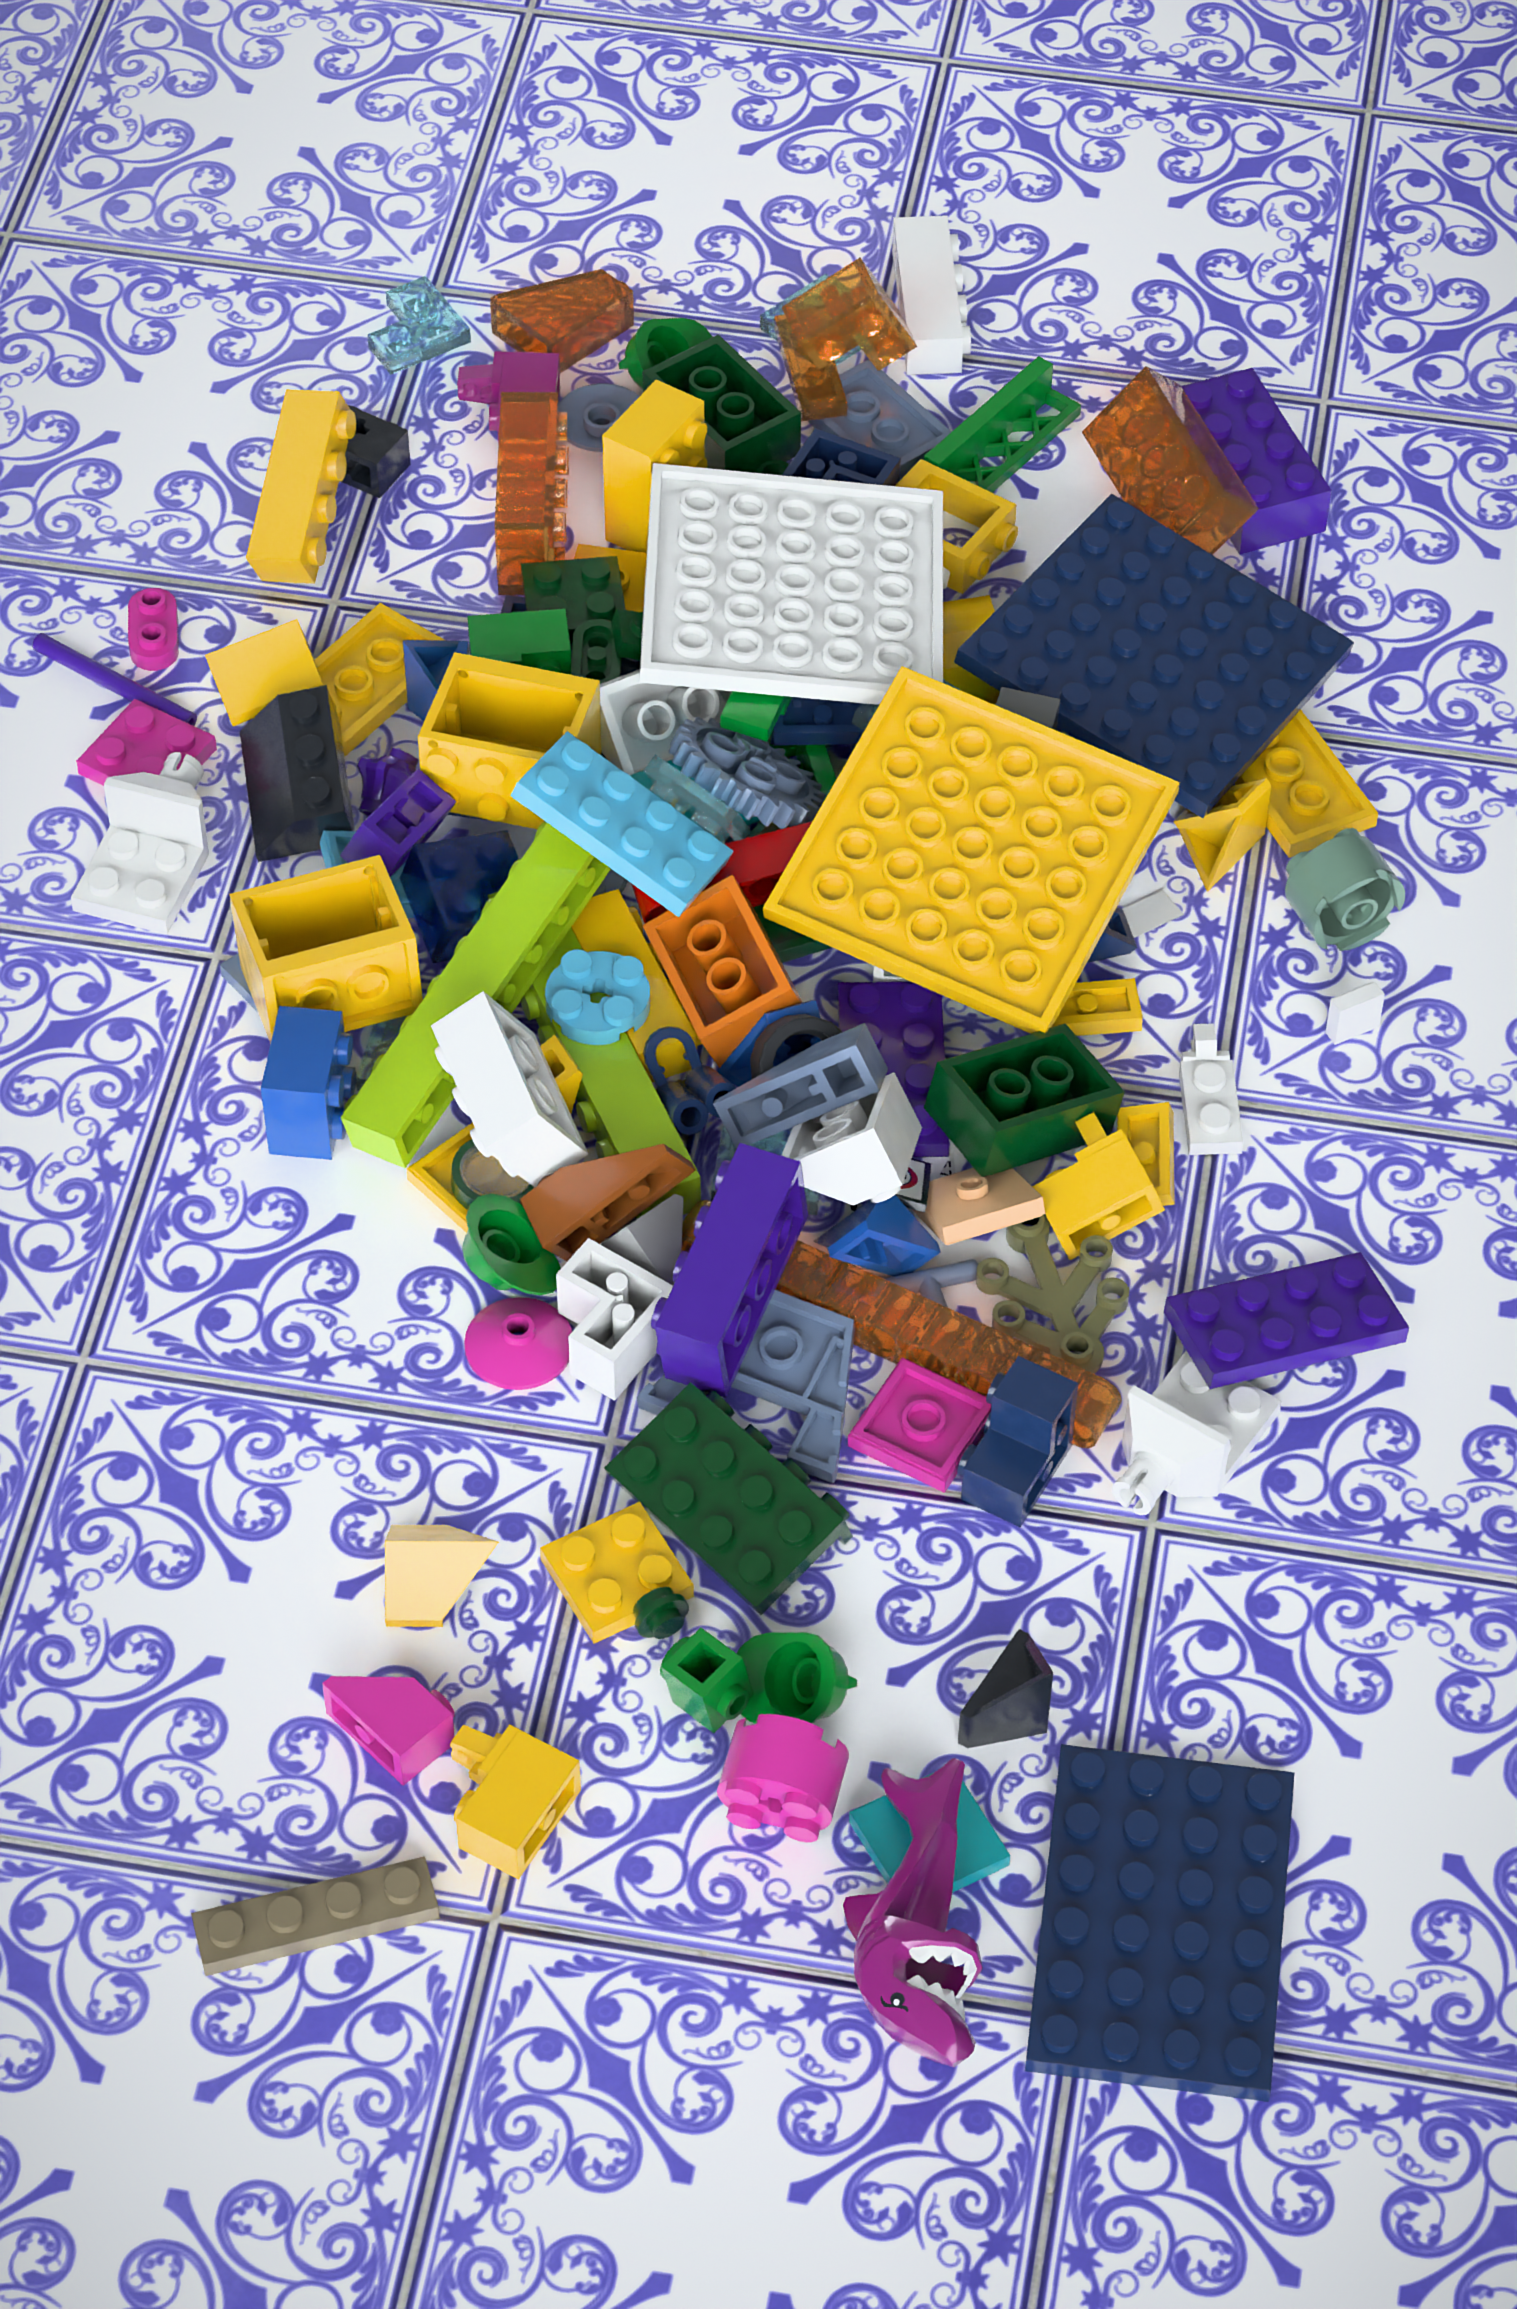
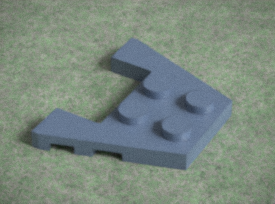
[637,1290,855,1484]

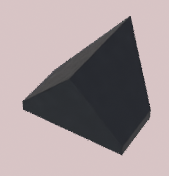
[958,1629,1053,1749]

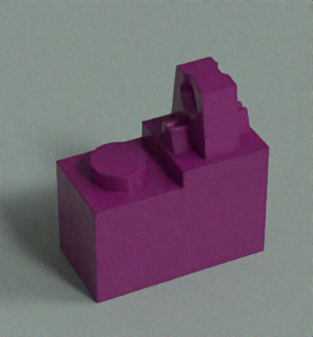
[457,351,561,452]

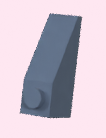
[713,1023,888,1149]

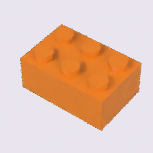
[642,875,803,1068]

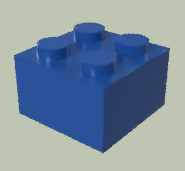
[261,1006,356,1160]

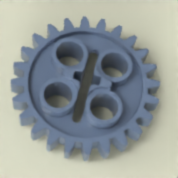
[669,717,826,829]

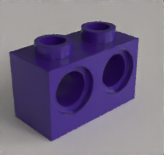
[340,769,456,877]

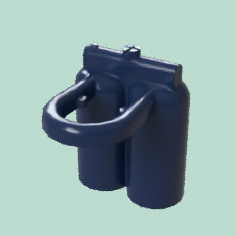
[643,1026,737,1135]

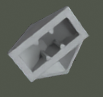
[600,1194,684,1285]

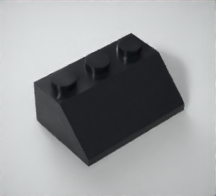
[239,685,355,862]

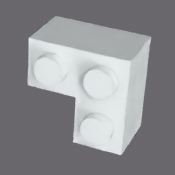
[556,1238,673,1401]

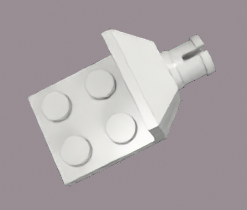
[71,752,209,934]
[1112,1351,1282,1515]

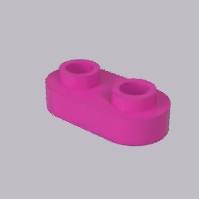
[128,588,179,671]

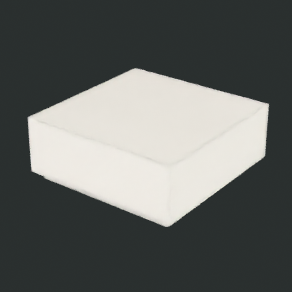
[1325,982,1385,1045]

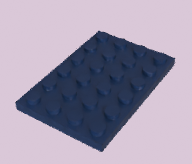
[1025,1744,1295,2102]

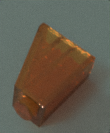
[490,269,634,373]

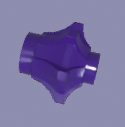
[356,748,419,817]

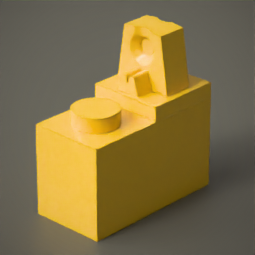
[1032,1112,1165,1260]
[450,1724,581,1880]

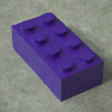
[1163,368,1331,555]
[651,1143,808,1398]

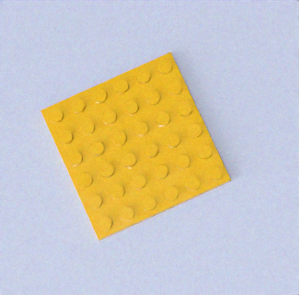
[763,666,1179,1034]

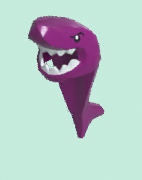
[843,1758,983,2068]

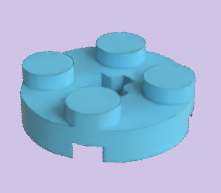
[545,949,650,1045]

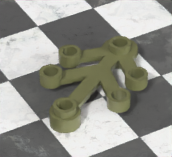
[976,1214,1129,1382]

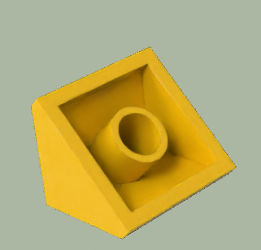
[205,619,324,726]

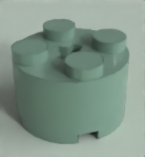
[1285,828,1405,951]

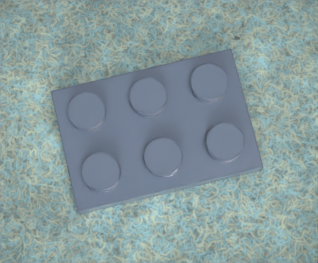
[796,359,952,479]

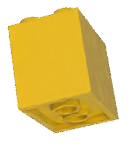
[418,652,602,830]
[229,855,423,1044]

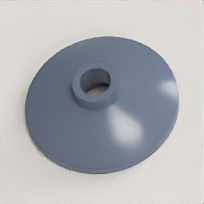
[555,383,640,452]

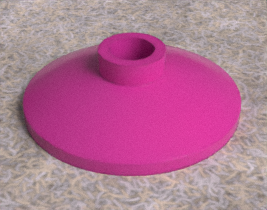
[464,1297,572,1390]

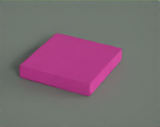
[848,1357,991,1493]

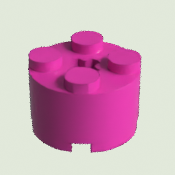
[717,1714,849,1843]

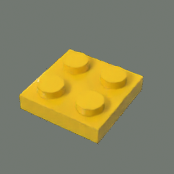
[540,1501,694,1644]

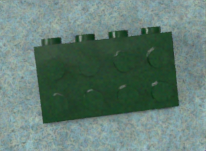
[604,1382,853,1616]

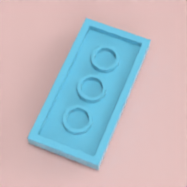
[510,731,734,917]

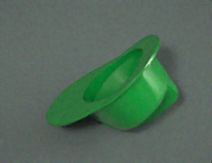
[618,318,713,389]
[462,1193,561,1295]
[737,1632,858,1723]

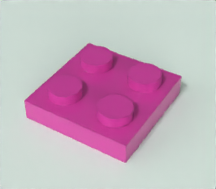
[76,699,217,786]

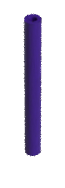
[32,633,197,726]

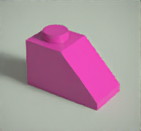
[322,1676,455,1786]

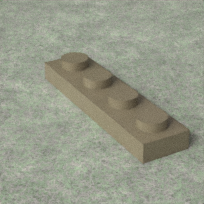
[191,1856,440,1976]

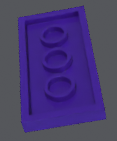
[837,982,950,1157]
[1163,1252,1410,1389]

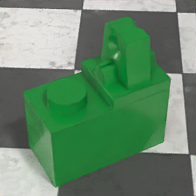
[467,609,571,675]

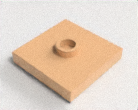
[912,1168,1045,1245]

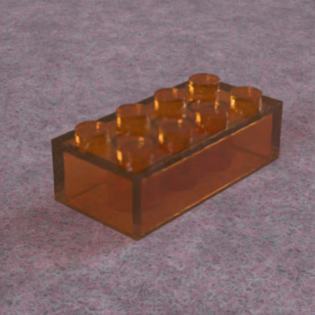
[1082,366,1259,555]
[495,392,569,595]

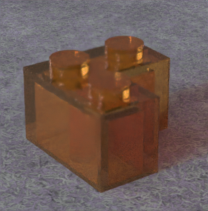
[781,257,918,371]

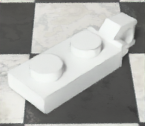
[1179,1024,1243,1155]

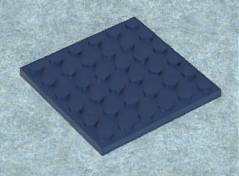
[954,493,1354,818]

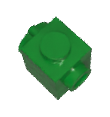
[660,1627,753,1733]

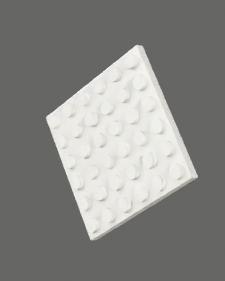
[639,463,943,705]

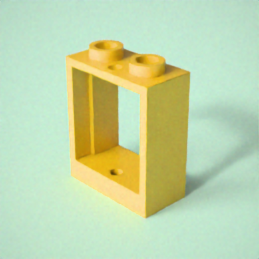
[895,459,1018,594]

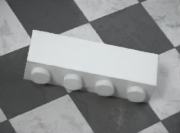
[892,216,971,375]

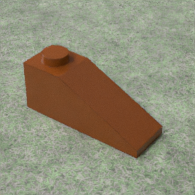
[520,1144,696,1262]

